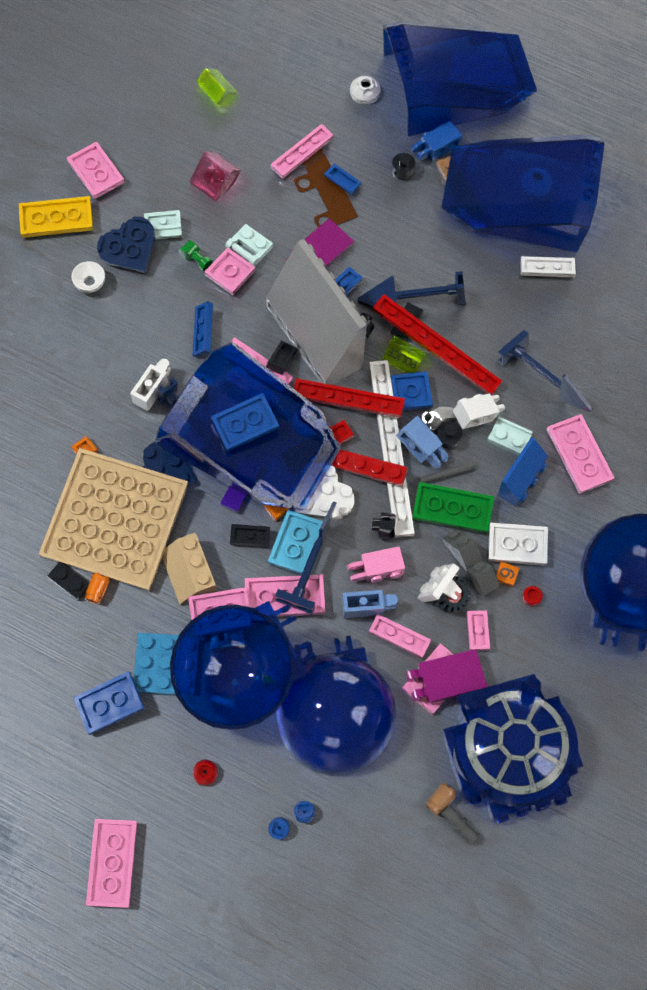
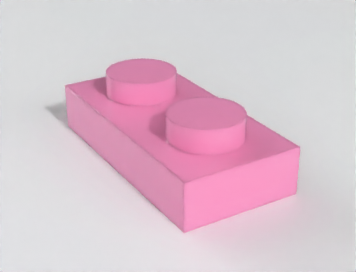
[466,610,490,651]

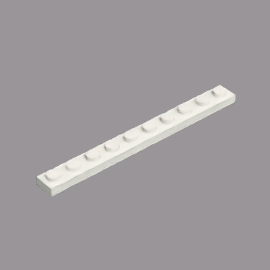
[369,360,414,538]

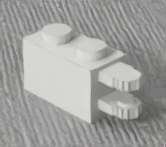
[130,359,171,411]
[453,393,505,429]

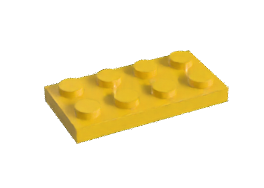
[19,196,93,238]

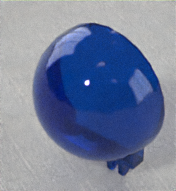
[579,513,647,652]
[170,601,316,730]
[276,635,397,776]

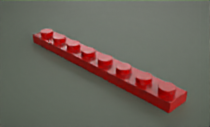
[372,294,502,396]

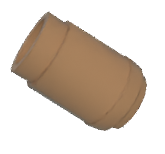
[425,782,457,816]

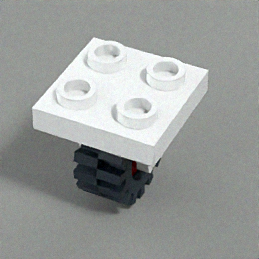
[417,563,471,612]

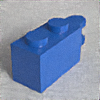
[411,121,462,161]

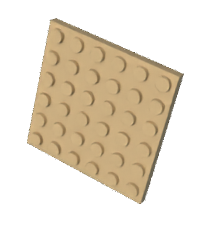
[38,448,189,591]

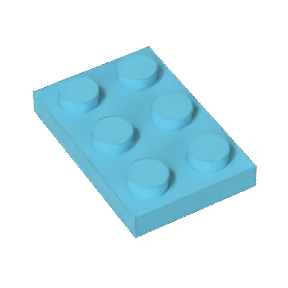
[268,510,323,575]

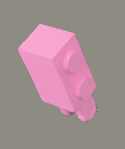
[347,546,405,583]

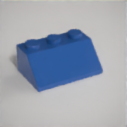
[497,437,548,507]

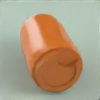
[85,572,110,604]

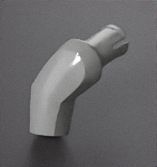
[422,406,457,430]

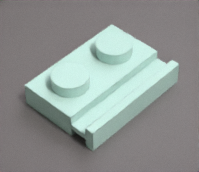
[144,210,182,240]
[487,417,533,456]

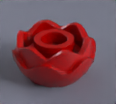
[192,760,218,785]

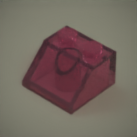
[189,151,241,201]

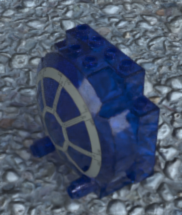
[441,674,583,824]

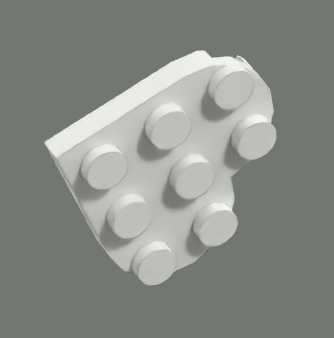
[295,462,354,520]

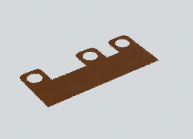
[294,148,359,227]

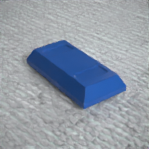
[324,163,362,195]

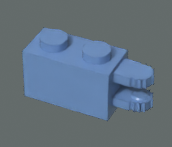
[396,416,449,469]
[342,590,399,619]

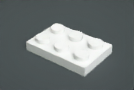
[488,523,548,566]

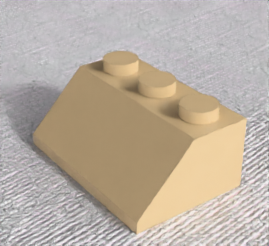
[162,532,217,605]

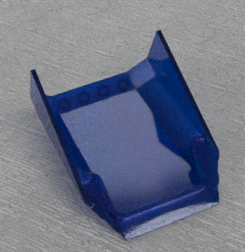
[383,21,537,136]
[441,134,605,253]
[155,341,341,511]

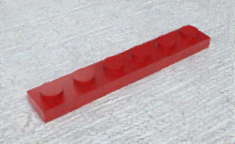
[292,378,405,418]

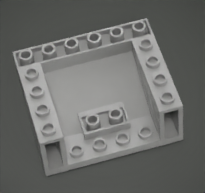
[266,239,367,385]

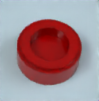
[522,586,543,607]

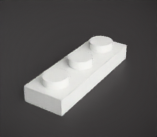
[520,256,576,277]

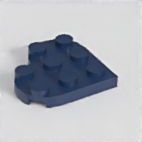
[97,216,155,273]
[143,439,196,488]

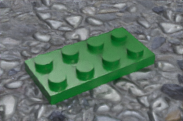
[412,482,494,534]

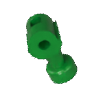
[179,240,213,271]

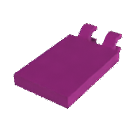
[286,218,354,268]
[406,649,488,703]

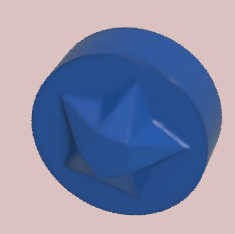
[294,801,315,823]
[268,817,290,839]

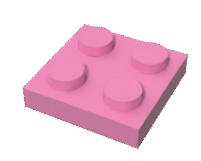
[205,247,256,295]

